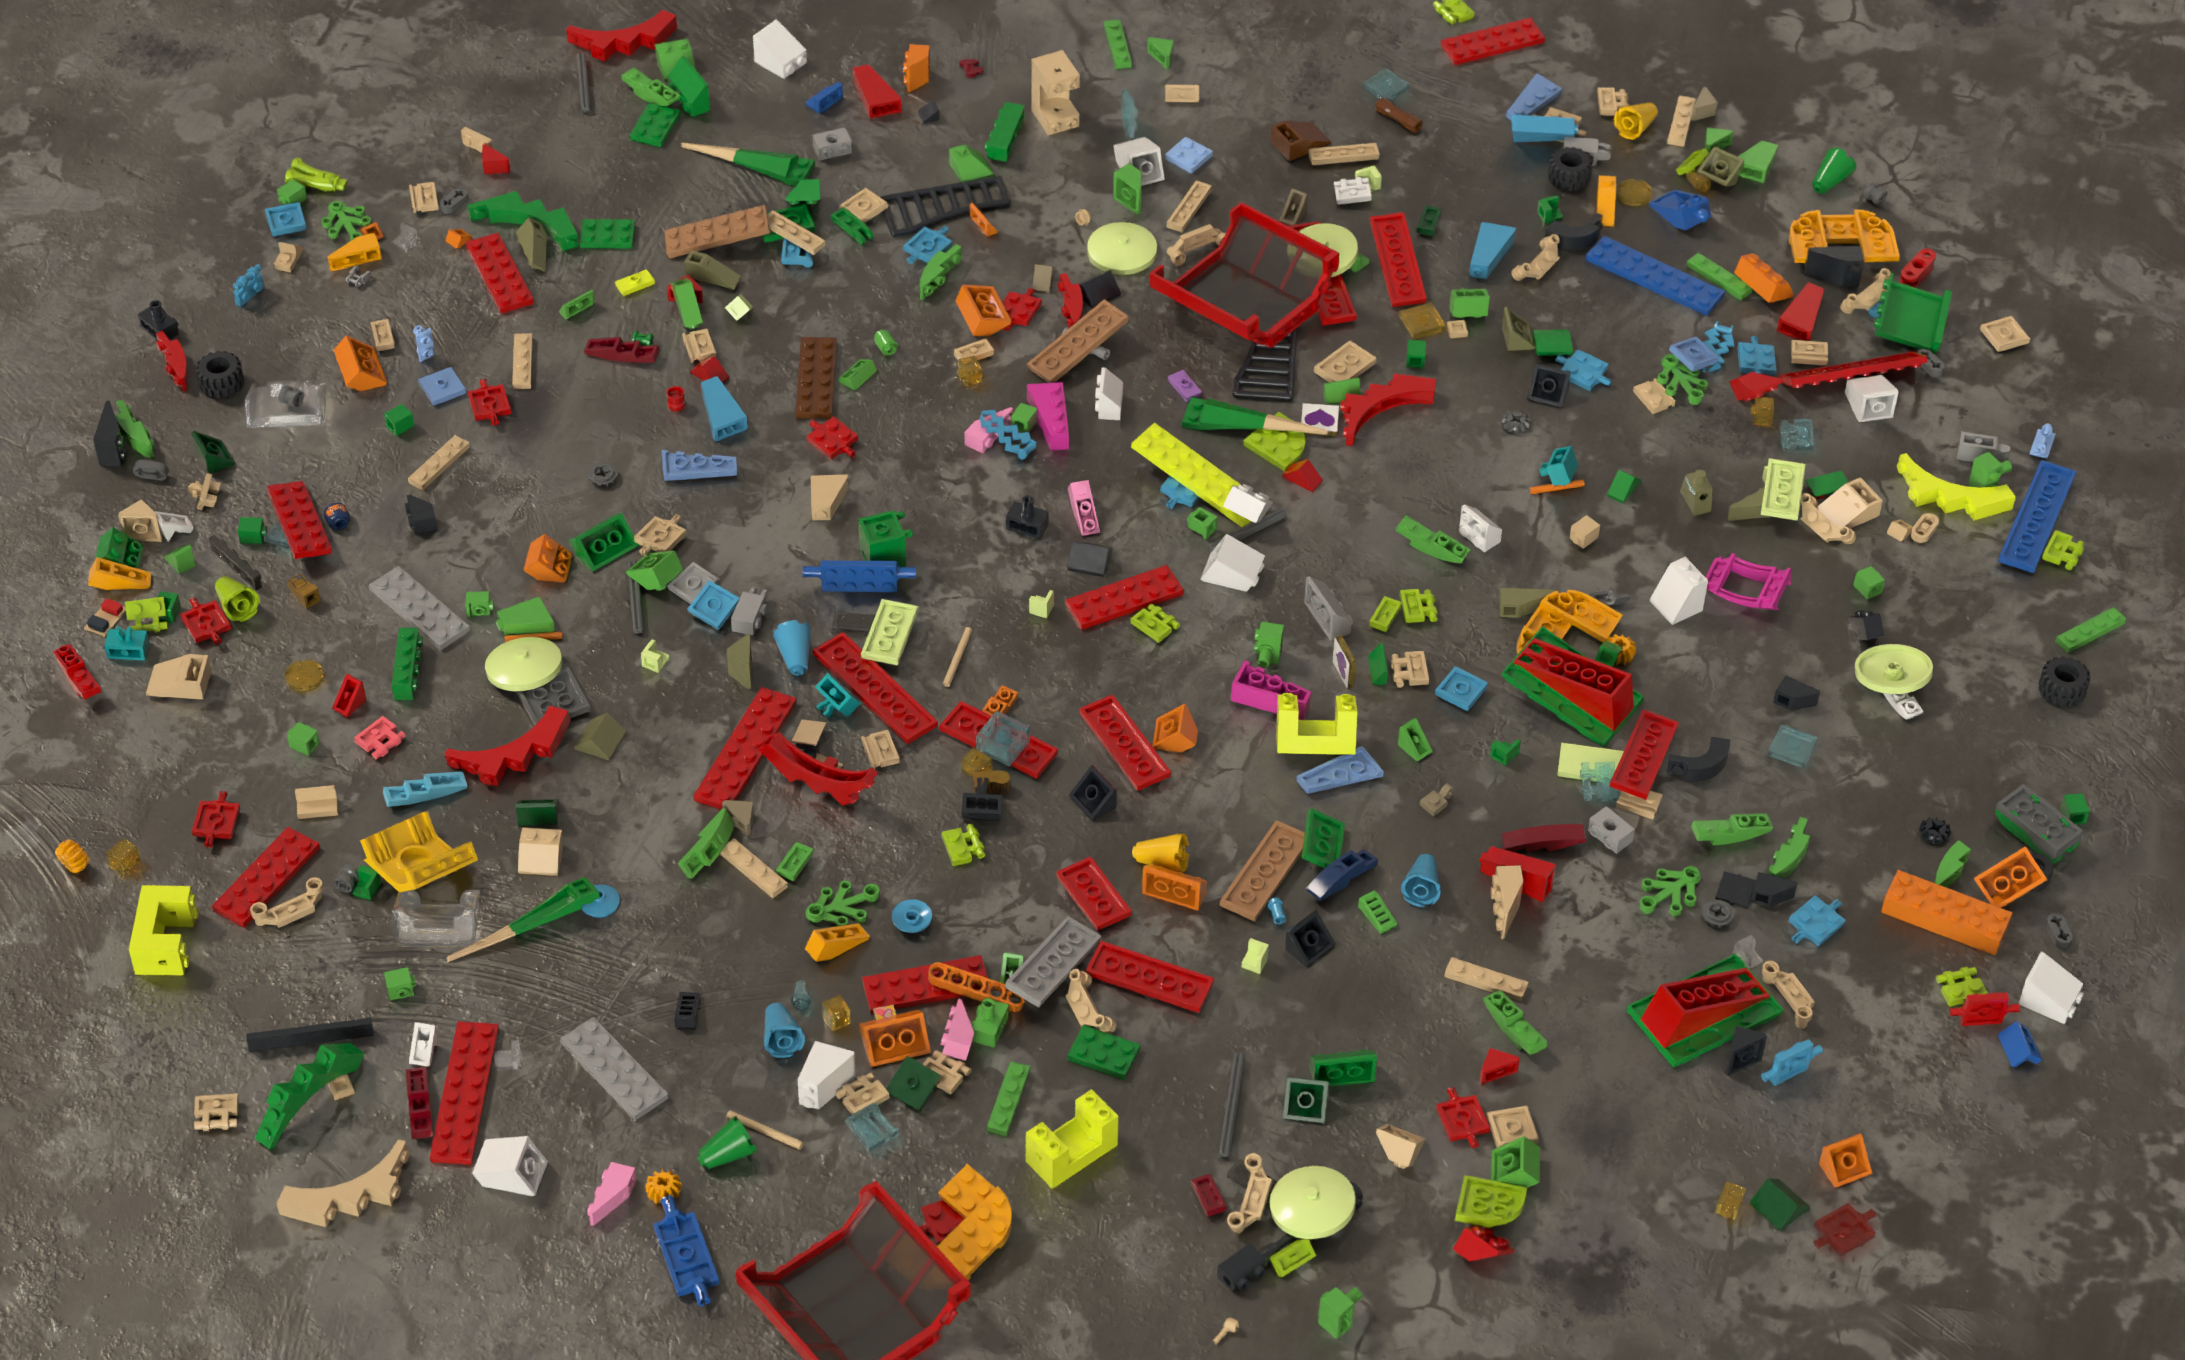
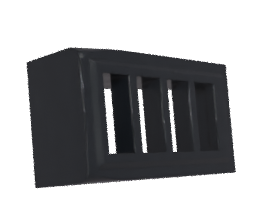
[674,992,700,1028]

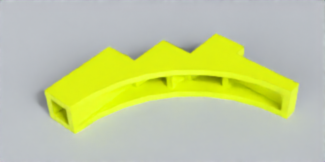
[1897,453,2016,521]

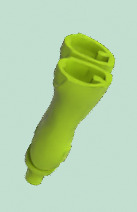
[285,158,348,192]

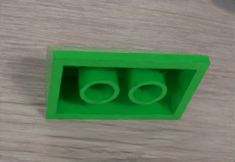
[667,56,710,117]
[568,513,639,572]
[1309,1050,1377,1087]

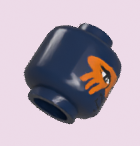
[323,502,351,530]

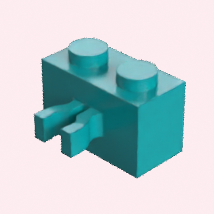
[1539,446,1579,486]
[104,626,150,660]
[815,673,861,718]

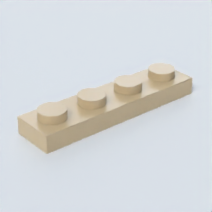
[1667,96,1696,147]
[1309,143,1379,165]
[1167,180,1212,232]
[768,211,825,255]
[512,333,533,389]
[408,435,470,491]
[720,838,788,898]
[1444,957,1528,1002]

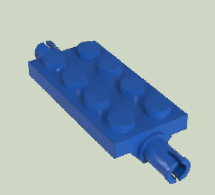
[803,560,916,592]
[653,1195,719,1306]

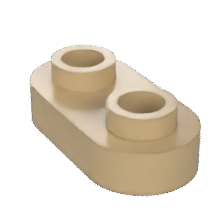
[1911,513,1939,543]

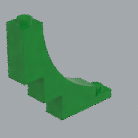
[467,191,579,251]

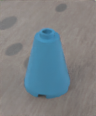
[773,620,811,676]
[1401,854,1441,907]
[764,1003,805,1058]

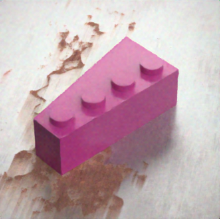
[1027,382,1069,450]
[1231,660,1311,720]

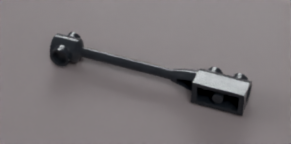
[1217,1182,1363,1291]

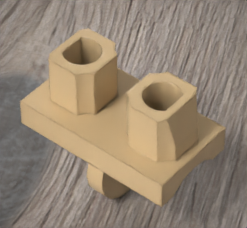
[188,473,220,510]

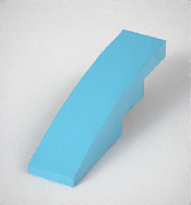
[383,772,468,807]

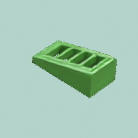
[1358,890,1397,934]

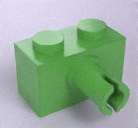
[1449,287,1489,318]
[1968,452,2012,488]
[1254,621,1284,668]
[971,998,1009,1048]
[1318,1287,1363,1339]

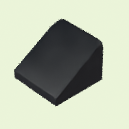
[918,100,939,123]

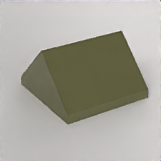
[1697,147,1745,187]
[1502,306,1535,351]
[727,634,752,689]
[574,712,627,761]

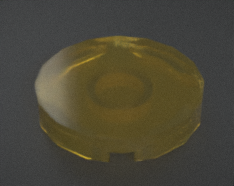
[1617,179,1652,206]
[285,659,324,692]

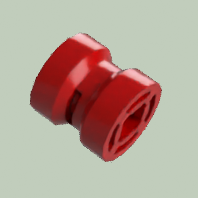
[666,386,685,412]

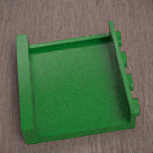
[1873,272,1952,354]

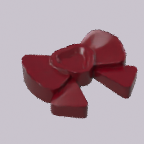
[959,58,983,78]

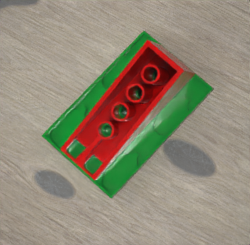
[1502,626,1644,748]
[1626,953,1784,1068]

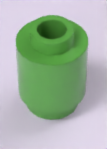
[874,330,898,355]

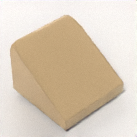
[1887,519,1913,542]

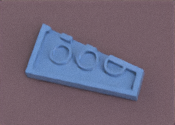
[1506,73,1563,121]
[662,450,737,481]
[1296,746,1384,794]

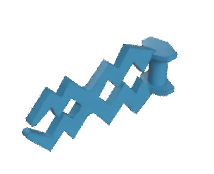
[1701,321,1734,372]
[980,410,1036,460]

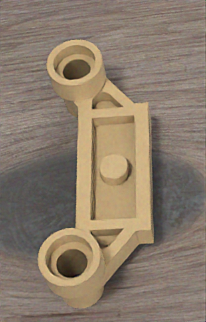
[1167,224,1226,266]
[1512,234,1559,281]
[1840,268,1891,314]
[1800,493,1856,545]
[250,877,323,928]
[1762,961,1815,1029]
[1065,969,1116,1034]
[1227,1153,1272,1233]

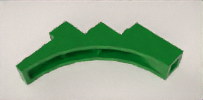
[254,1043,365,1149]

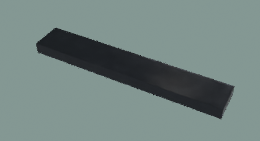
[246,1018,374,1052]

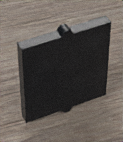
[1715,871,1756,908]

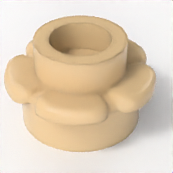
[1075,209,1091,226]

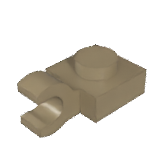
[1420,783,1453,817]

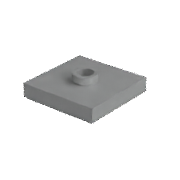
[667,562,721,604]

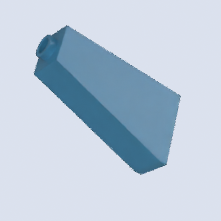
[1512,115,1578,142]
[1469,222,1516,279]
[701,376,748,442]

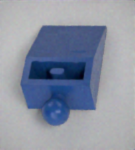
[1649,189,1712,230]

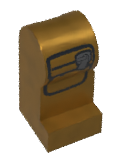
[287,574,321,609]
[973,770,1010,794]

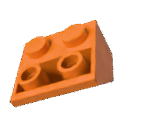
[903,44,930,92]
[524,534,573,583]

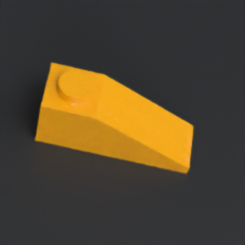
[1596,176,1616,227]
[327,233,382,272]
[88,557,151,590]
[805,923,870,962]

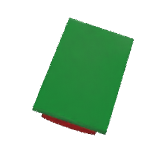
[1805,471,1849,500]

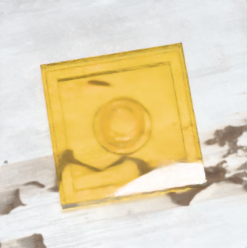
[1399,303,1446,339]

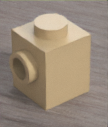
[1570,515,1600,548]

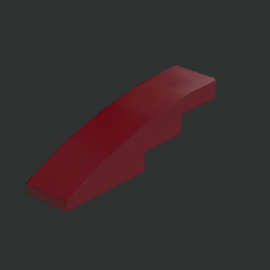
[584,337,660,363]
[1501,824,1586,853]
[406,1067,433,1139]

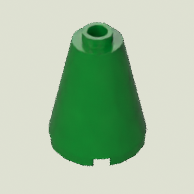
[1812,147,1856,194]
[697,1116,758,1169]

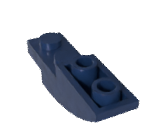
[1306,849,1378,901]

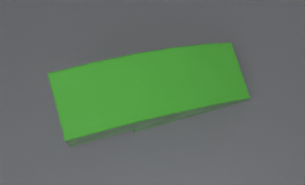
[1934,840,1971,888]

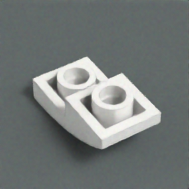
[1884,693,1923,720]

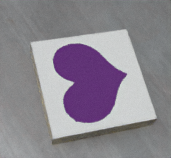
[1301,403,1339,436]
[1333,635,1356,689]

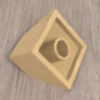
[1376,1124,1425,1169]

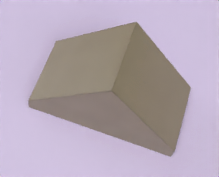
[1691,87,1718,121]
[1279,188,1308,225]
[1032,264,1055,294]
[722,800,754,838]

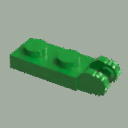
[830,207,874,244]

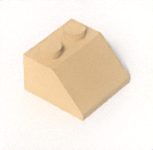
[518,828,564,876]

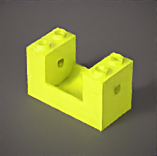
[1276,693,1357,755]
[129,885,199,975]
[1026,1089,1118,1189]

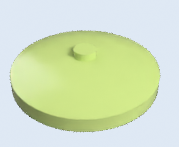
[1087,222,1157,275]
[1288,224,1358,278]
[485,637,563,691]
[1855,644,1933,694]
[1270,1166,1356,1239]

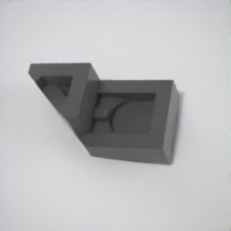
[1589,587,1630,608]

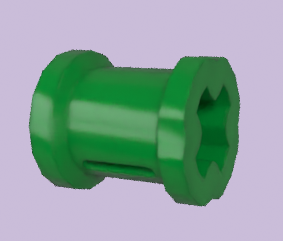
[632,331,654,346]

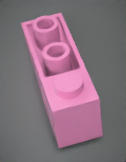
[965,407,1013,453]
[1068,480,1100,536]
[941,999,974,1061]
[587,1162,637,1226]

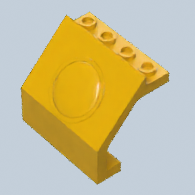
[360,811,478,892]

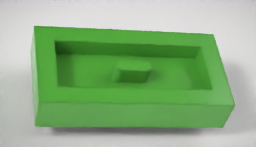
[776,842,814,881]

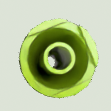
[215,576,260,622]

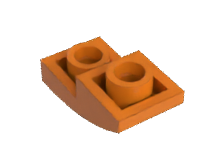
[982,685,1019,720]

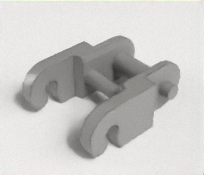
[346,266,372,287]

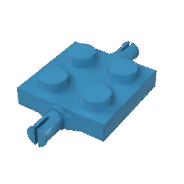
[903,226,952,264]
[1737,336,1776,376]
[1556,349,1612,391]
[1160,476,1200,509]
[1788,895,1846,947]
[1761,1039,1823,1086]

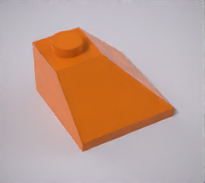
[1152,703,1198,752]

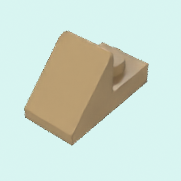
[274,242,304,272]

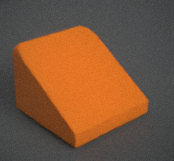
[360,222,384,241]
[446,229,472,248]

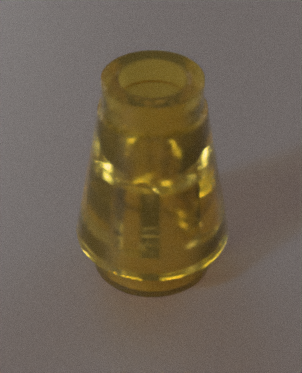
[1687,171,1711,192]

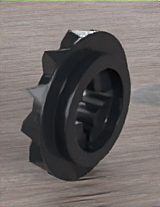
[1919,817,1951,844]

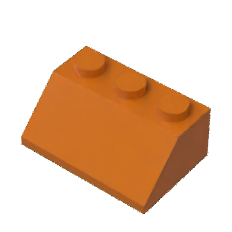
[1734,253,1794,303]
[955,285,1012,337]
[334,335,388,391]
[1974,846,2047,908]
[1142,864,1207,911]
[859,1010,931,1067]

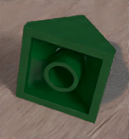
[191,431,235,474]
[515,799,559,825]
[1283,1077,1329,1123]
[1749,1178,1810,1231]

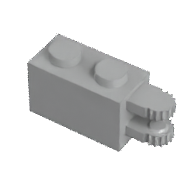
[1563,137,1611,166]
[1956,431,2011,462]
[731,587,768,636]

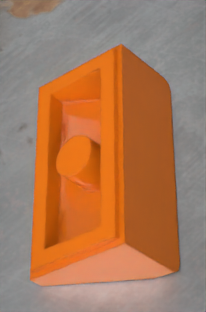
[970,203,998,237]

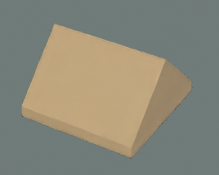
[119,500,162,542]

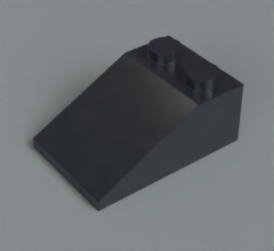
[1804,246,1864,287]
[93,400,127,467]

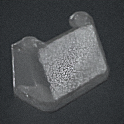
[392,890,481,947]

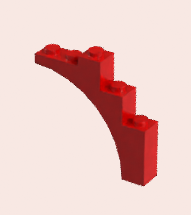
[566,10,677,62]
[1340,374,1436,446]
[445,706,570,786]
[758,732,878,806]

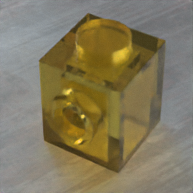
[957,355,982,386]
[1750,397,1774,426]
[961,748,993,778]
[106,838,141,875]
[822,994,850,1031]
[1716,1181,1746,1220]

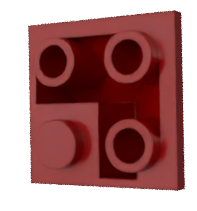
[1729,372,1783,402]
[1453,1226,1515,1261]

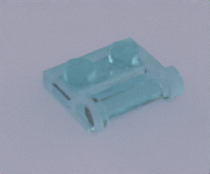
[845,1103,900,1152]

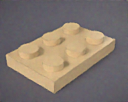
[1314,341,1377,383]

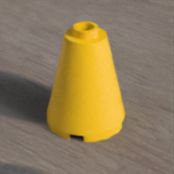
[1614,103,1658,140]
[1132,833,1189,873]

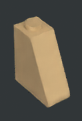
[811,474,848,520]

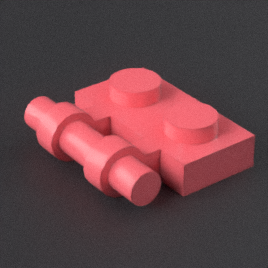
[354,716,406,759]

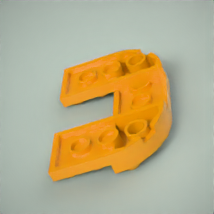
[1788,209,1900,263]
[1516,590,1623,654]
[878,1164,1012,1291]

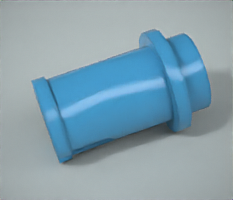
[1268,898,1287,924]

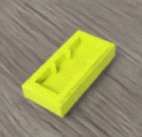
[615,269,655,296]

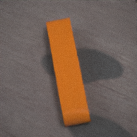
[928,962,1025,1012]

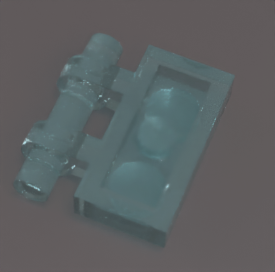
[1779,419,1815,451]
[1580,761,1617,801]

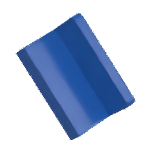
[806,82,843,114]
[1998,1021,2043,1067]

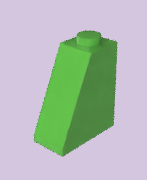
[1738,141,1778,183]
[670,278,703,329]
[496,597,555,636]

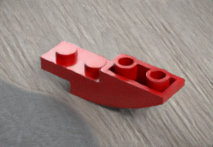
[1057,273,1083,328]
[156,331,189,391]
[52,644,102,700]

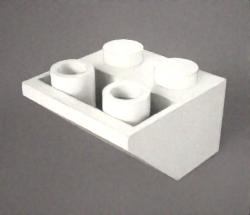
[1095,368,1123,420]
[1223,484,1273,523]
[1459,504,1502,552]

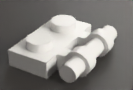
[1334,177,1371,205]

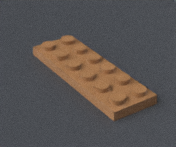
[664,205,770,259]
[1027,300,1129,383]
[1220,820,1305,921]

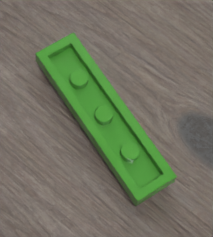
[1104,20,1132,69]
[1687,253,1752,300]
[2055,607,2126,653]
[987,1061,1030,1136]

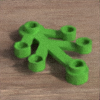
[321,201,372,241]
[1657,354,1708,405]
[1639,866,1701,916]
[806,880,880,927]

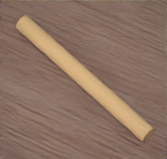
[943,627,972,687]
[727,1110,804,1150]

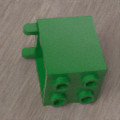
[858,510,913,567]

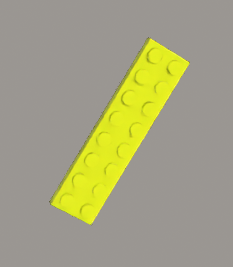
[1131,422,1252,527]

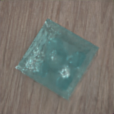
[976,711,1030,767]

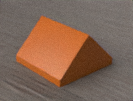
[1819,1133,1872,1187]

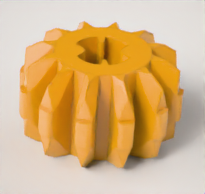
[1607,634,1636,666]
[55,839,89,873]
[645,1169,682,1204]

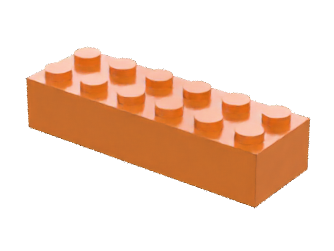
[1881,870,2013,956]

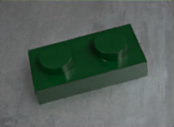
[1416,205,1442,236]

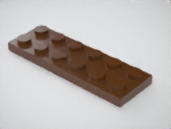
[795,337,837,419]

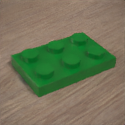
[630,103,681,147]
[762,204,815,243]
[580,219,635,248]
[1301,808,1345,868]
[1067,1025,1141,1080]

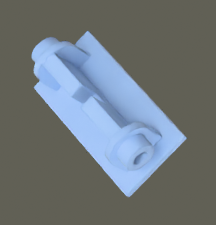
[414,325,435,362]
[2030,423,2056,459]

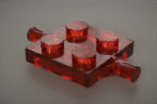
[1814,1203,1876,1256]

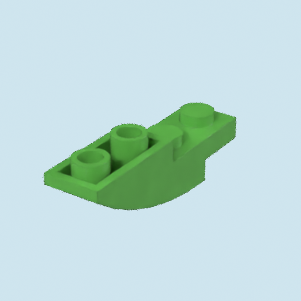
[622,67,680,106]
[920,244,962,300]
[115,399,155,458]
[1395,515,1471,563]
[678,808,735,879]
[1691,813,1773,846]
[1768,817,1810,879]
[1483,990,1547,1055]

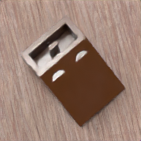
[1270,121,1331,161]

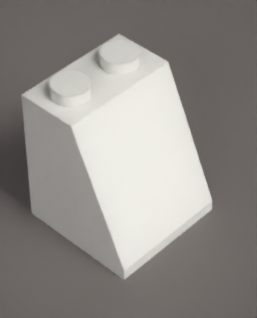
[753,20,807,79]
[1114,137,1165,186]
[1845,375,1898,422]
[1200,534,1265,592]
[1650,556,1708,625]
[2019,952,2084,1024]
[798,1041,856,1109]
[472,1136,548,1196]

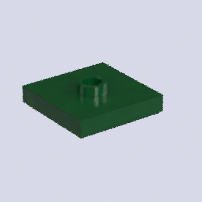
[886,1056,942,1112]

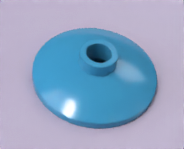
[582,884,620,917]
[892,899,932,933]

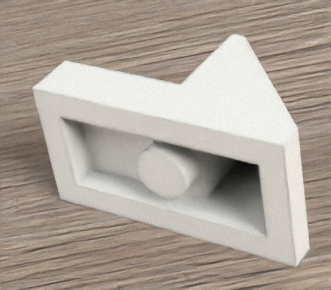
[155,511,194,542]
[409,1022,438,1067]

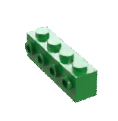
[985,102,1025,162]
[392,628,423,700]

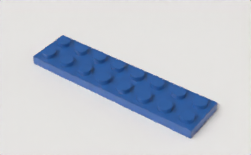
[1585,236,1725,316]
[1998,460,2077,573]

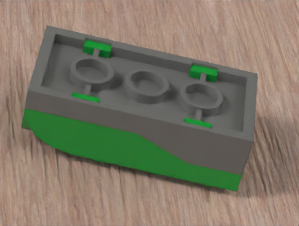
[1995,784,2083,865]

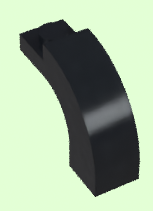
[1545,213,1603,250]
[1667,737,1731,782]

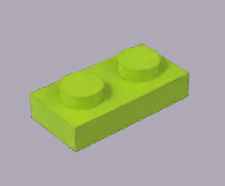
[1676,148,1709,175]
[1369,596,1402,632]
[1270,1238,1316,1277]

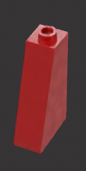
[853,64,902,119]
[1777,282,1824,341]
[1479,846,1556,903]

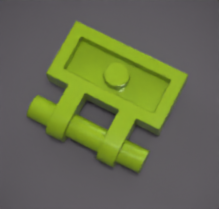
[1433,0,1474,25]
[2042,530,2084,570]
[1400,589,1438,623]
[125,597,168,632]
[1131,604,1180,643]
[942,824,985,866]
[1936,967,1988,1007]

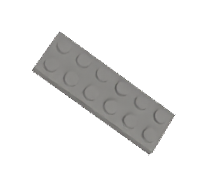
[369,566,470,651]
[1005,916,1102,1007]
[560,1017,669,1121]

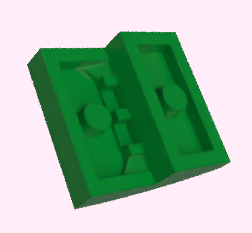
[1533,329,1573,355]

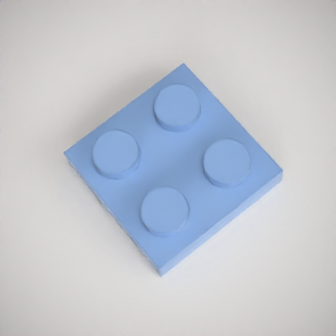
[1165,137,1213,174]

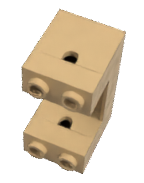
[1032,50,1080,135]

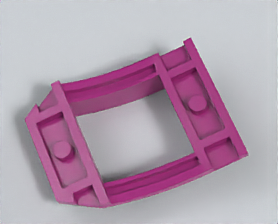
[1705,553,1791,610]

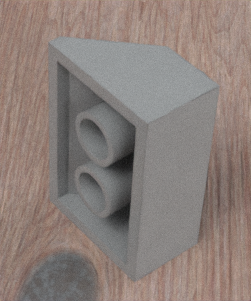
[1304,576,1353,641]

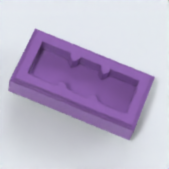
[1168,370,1202,403]

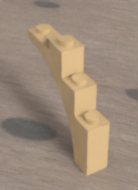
[277,1139,410,1227]

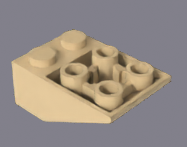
[1816,477,1883,529]
[146,654,212,699]
[1490,865,1523,939]

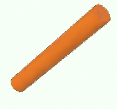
[1529,479,1585,494]
[505,631,563,642]

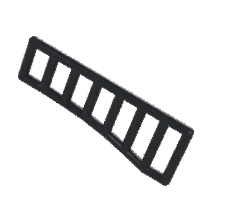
[880,176,1011,237]
[1232,304,1297,401]

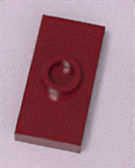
[1191,1174,1227,1217]

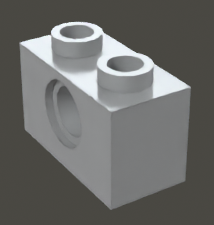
[813,128,852,161]
[1588,806,1635,854]

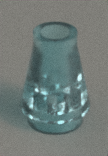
[791,980,811,1010]

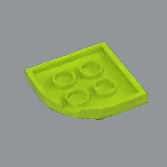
[1243,412,1305,472]
[1455,1175,1527,1228]

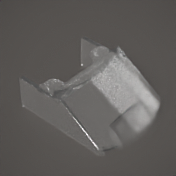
[245,380,326,428]

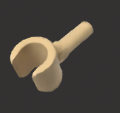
[1213,1318,1239,1344]

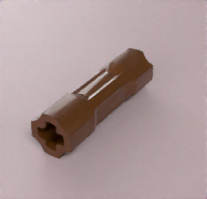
[1375,97,1423,134]

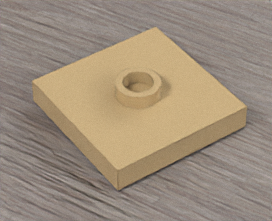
[839,188,888,223]
[1980,316,2030,352]
[1486,1106,1539,1148]

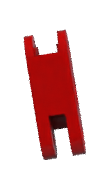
[1899,249,1936,288]

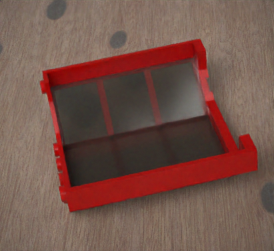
[1149,202,1339,348]
[735,1181,971,1360]

